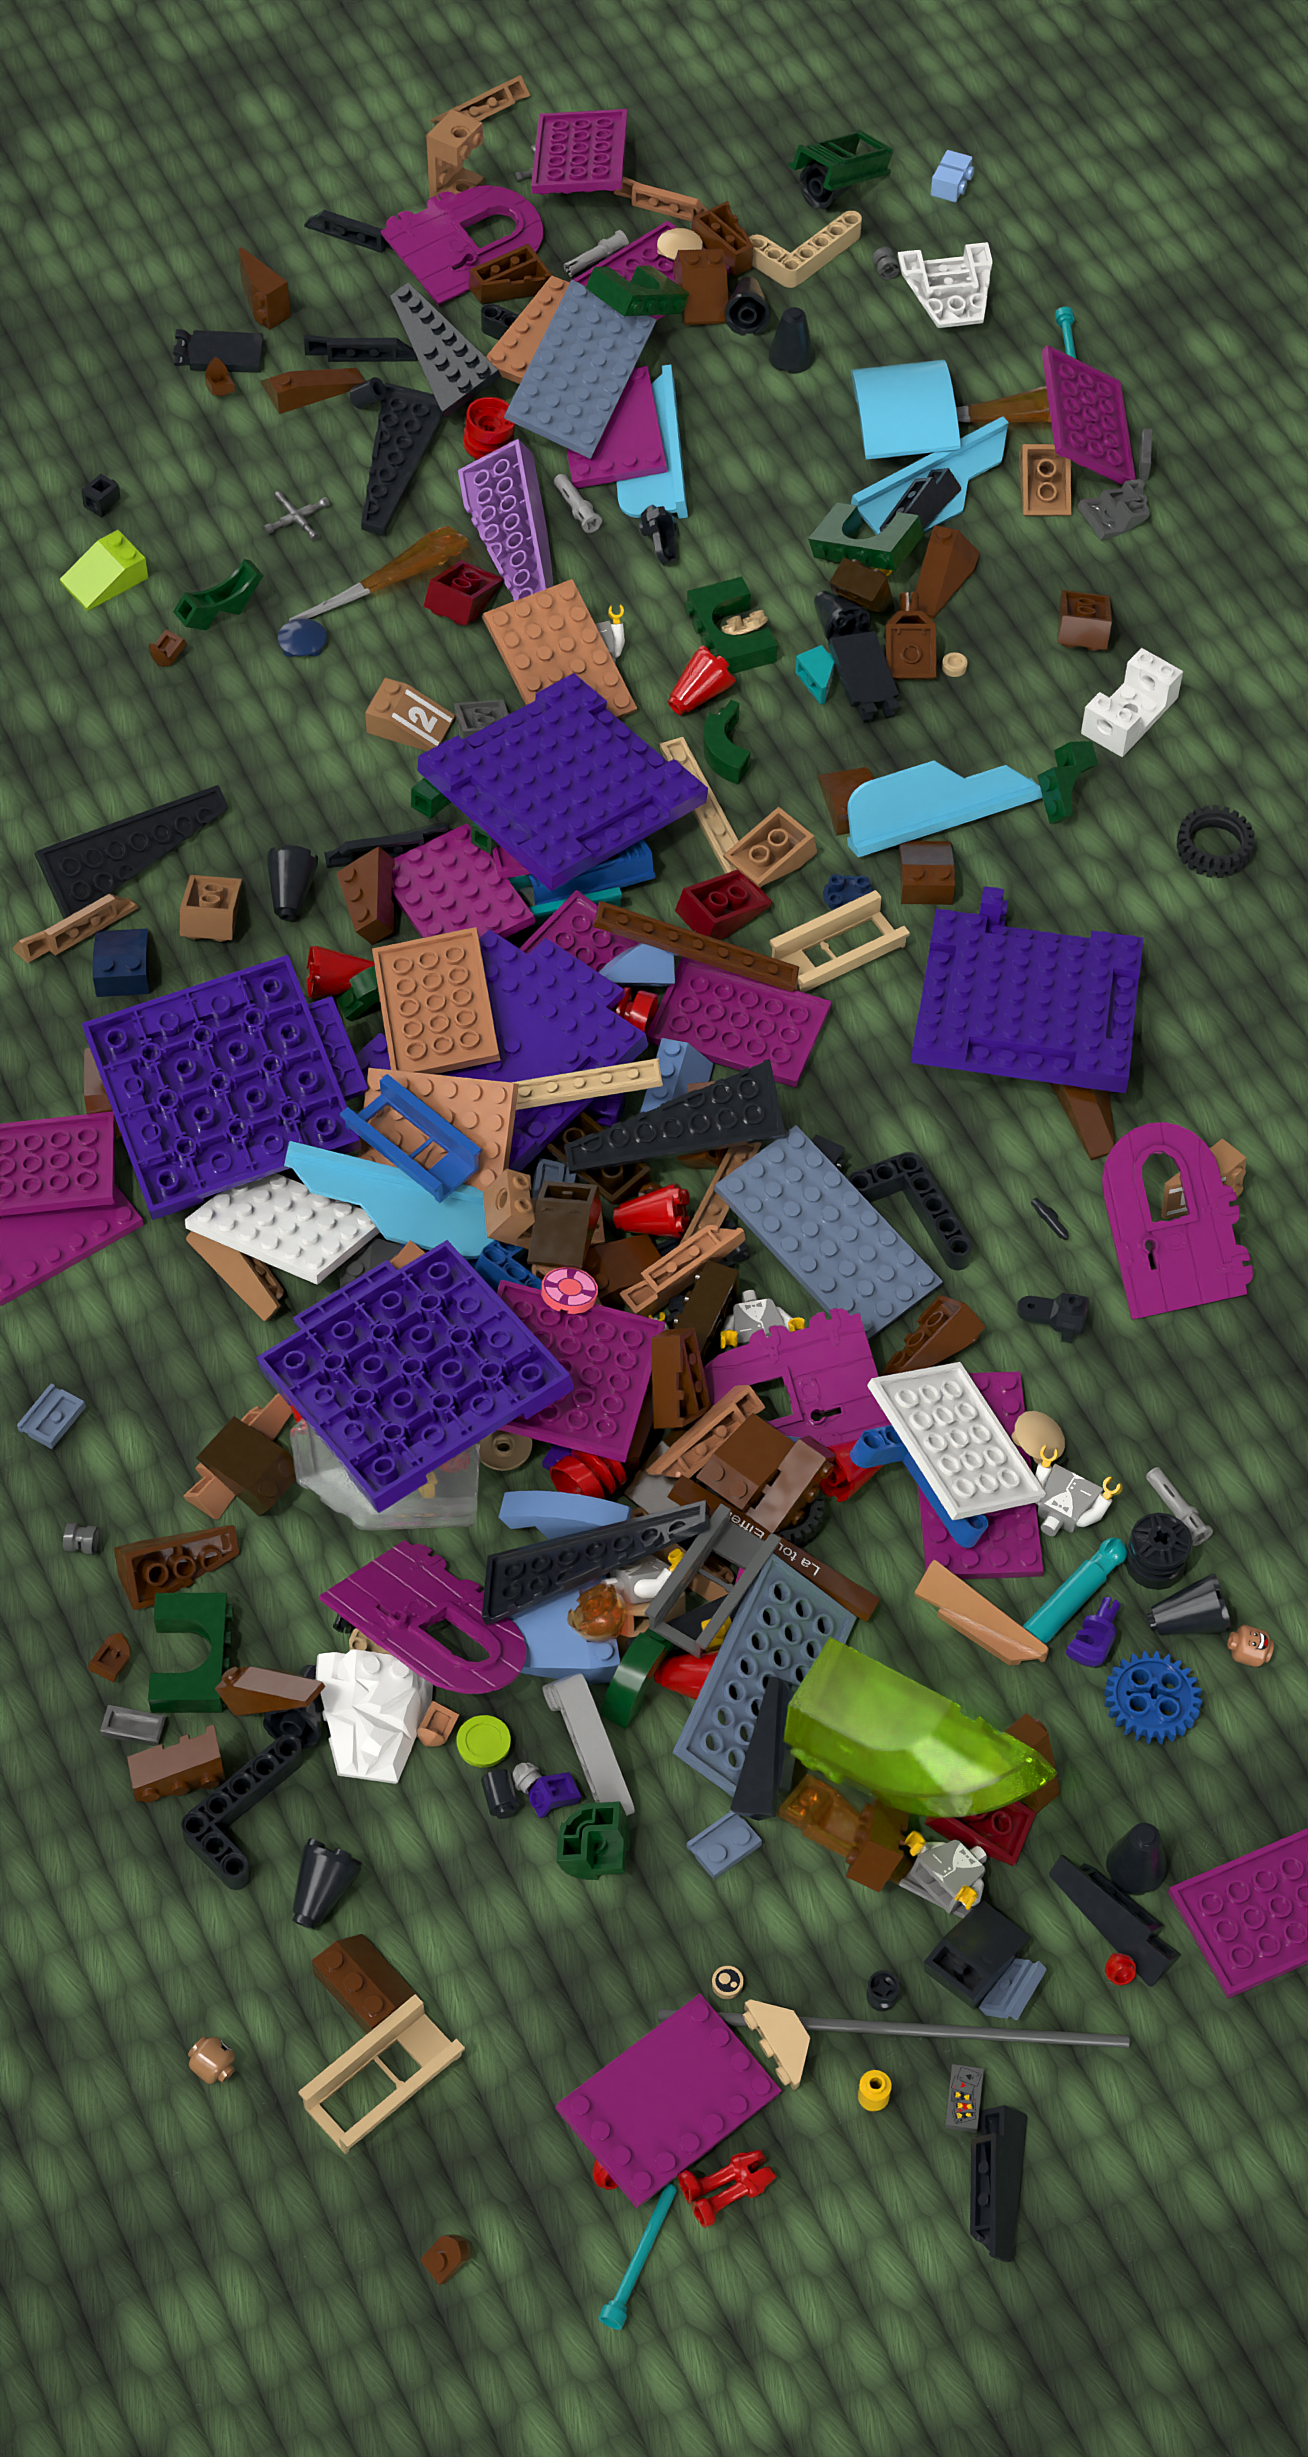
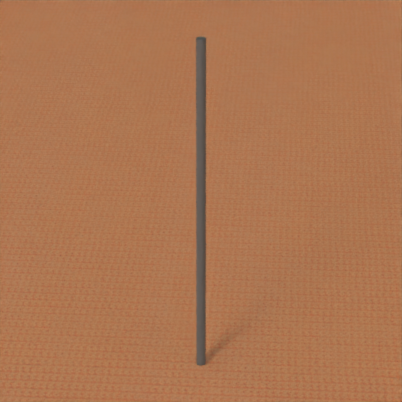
[658,2009,1130,2048]

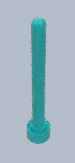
[1055,307,1077,359]
[598,2183,677,2330]

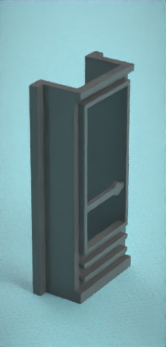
[644,1504,781,1658]

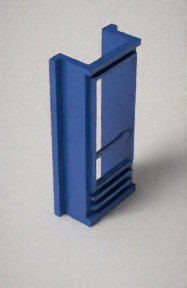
[527,839,655,906]
[340,1074,482,1203]

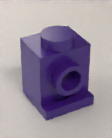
[979,886,1008,926]

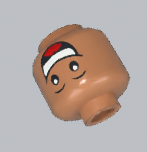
[1227,1625,1274,1667]

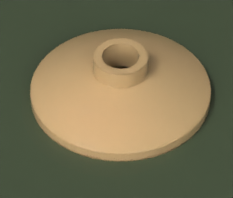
[475,1430,532,1471]

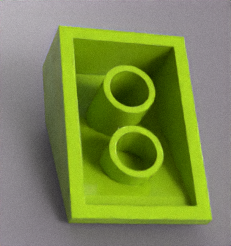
[60,530,148,611]

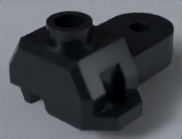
[639,504,680,566]
[1017,1293,1090,1343]

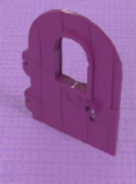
[381,185,543,306]
[1102,1122,1254,1320]
[691,1308,892,1447]
[319,1540,527,1694]

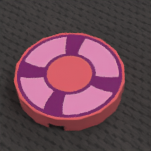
[541,1267,598,1314]

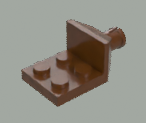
[883,592,936,680]

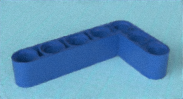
[474,1240,542,1293]
[850,1425,988,1548]

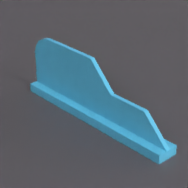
[617,365,688,519]
[850,416,1009,535]
[847,760,1043,857]
[284,1141,494,1259]

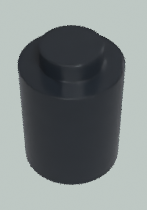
[350,377,386,409]
[481,1769,519,1819]

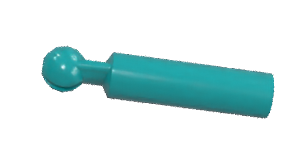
[1022,1537,1128,1645]

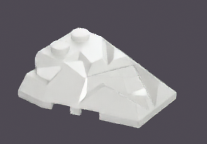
[898,242,992,328]
[315,1650,433,1784]

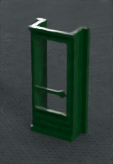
[788,129,894,191]

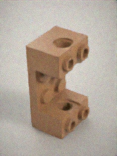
[426,110,485,201]
[483,1169,605,1249]

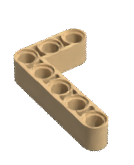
[749,211,862,288]

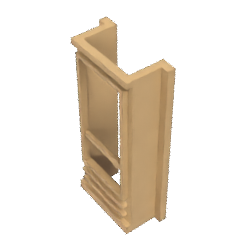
[770,890,910,993]
[298,1994,465,2154]

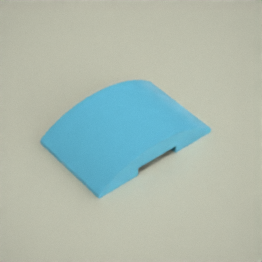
[851,360,961,460]

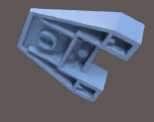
[508,1574,620,1685]

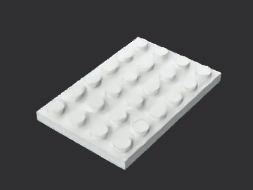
[185,1173,380,1284]
[867,1362,1046,1520]

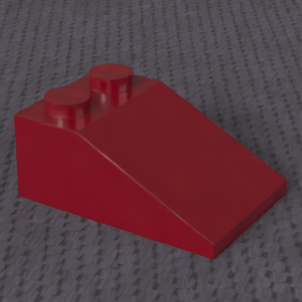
[423,560,504,625]
[675,869,773,940]
[924,1765,1036,1866]

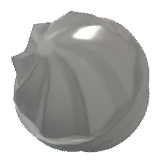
[512,1763,542,1794]

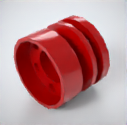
[463,397,516,460]
[611,984,658,1043]
[549,1449,627,1500]

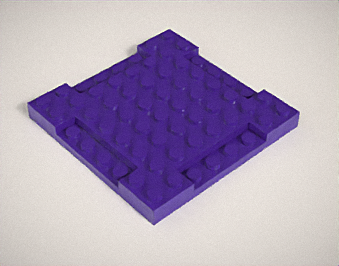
[417,673,708,891]
[911,909,1143,1093]

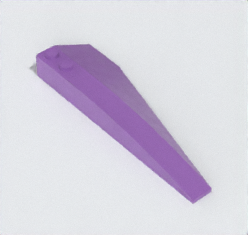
[458,439,553,601]

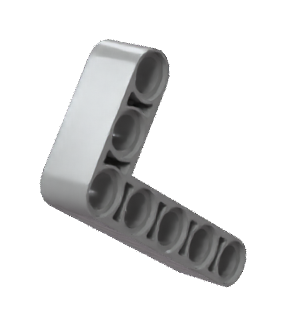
[542,1673,635,1816]

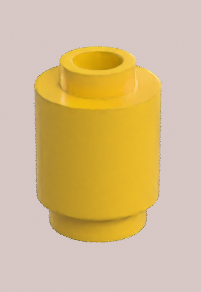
[858,2070,891,2111]

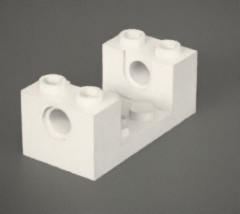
[1081,648,1183,757]

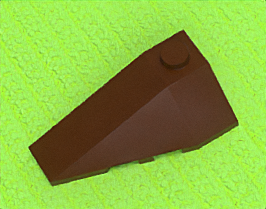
[261,368,365,414]
[915,525,980,619]
[1050,1083,1115,1160]
[879,1295,985,1377]
[114,1525,239,1610]
[215,1666,326,1716]

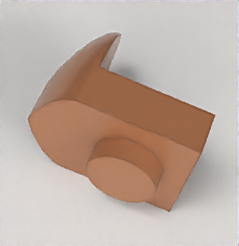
[417,1701,459,1747]

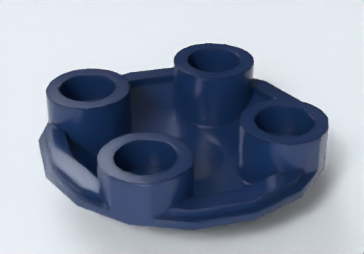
[277,618,327,657]
[823,874,873,910]

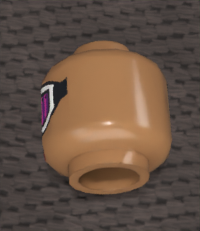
[188,2036,235,2084]

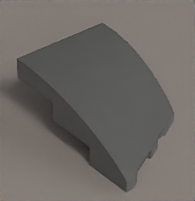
[1077,479,1150,541]

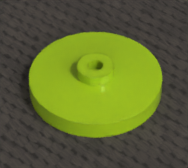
[457,1715,511,1768]

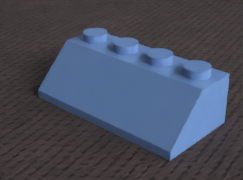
[640,1038,713,1113]

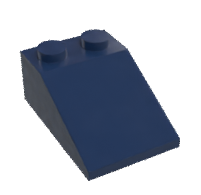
[93,928,149,997]

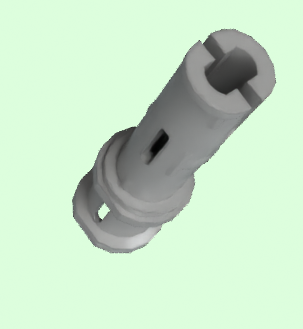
[564,230,629,277]
[554,474,602,533]
[1146,1467,1213,1546]

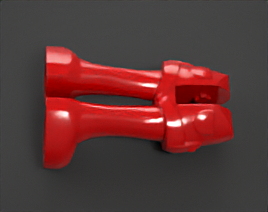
[678,2150,777,2228]

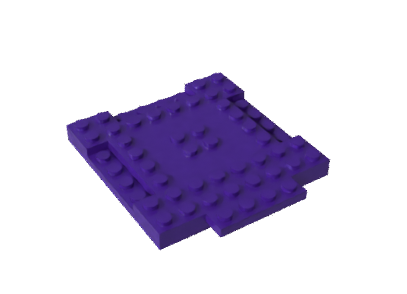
[356,929,648,1172]
[81,955,368,1220]
[256,1240,574,1513]

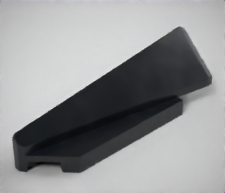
[304,210,393,253]
[879,468,961,532]
[324,821,448,868]
[1049,1855,1182,1986]
[970,2105,1028,2262]

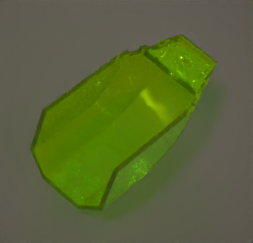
[784,1637,1057,1817]

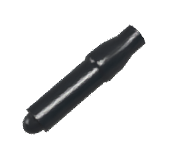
[1031,1198,1069,1240]

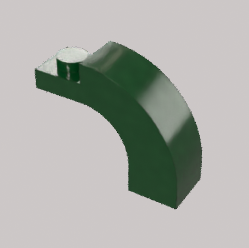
[703,700,751,785]
[337,966,380,1022]
[600,1627,675,1729]

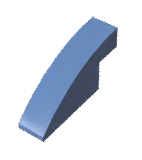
[598,931,696,987]
[499,1491,632,1540]

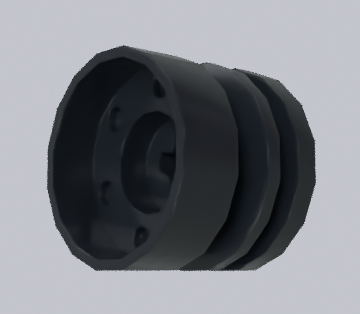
[1125,1512,1192,1590]

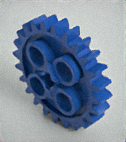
[1104,1651,1202,1744]

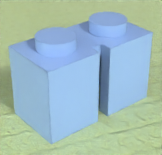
[931,150,974,202]

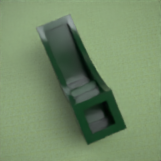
[173,559,264,631]
[1037,741,1098,824]

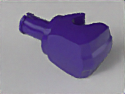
[1066,1597,1120,1668]

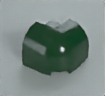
[556,1801,630,1880]

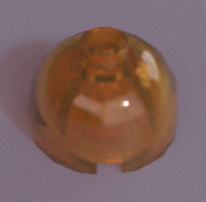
[567,1583,628,1643]

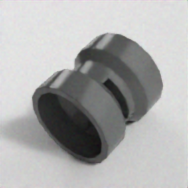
[872,247,900,280]
[63,1522,99,1555]

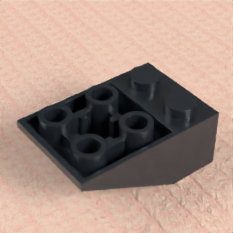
[923,1900,1031,2010]

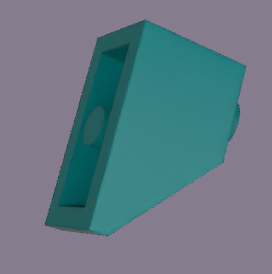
[795,645,835,705]

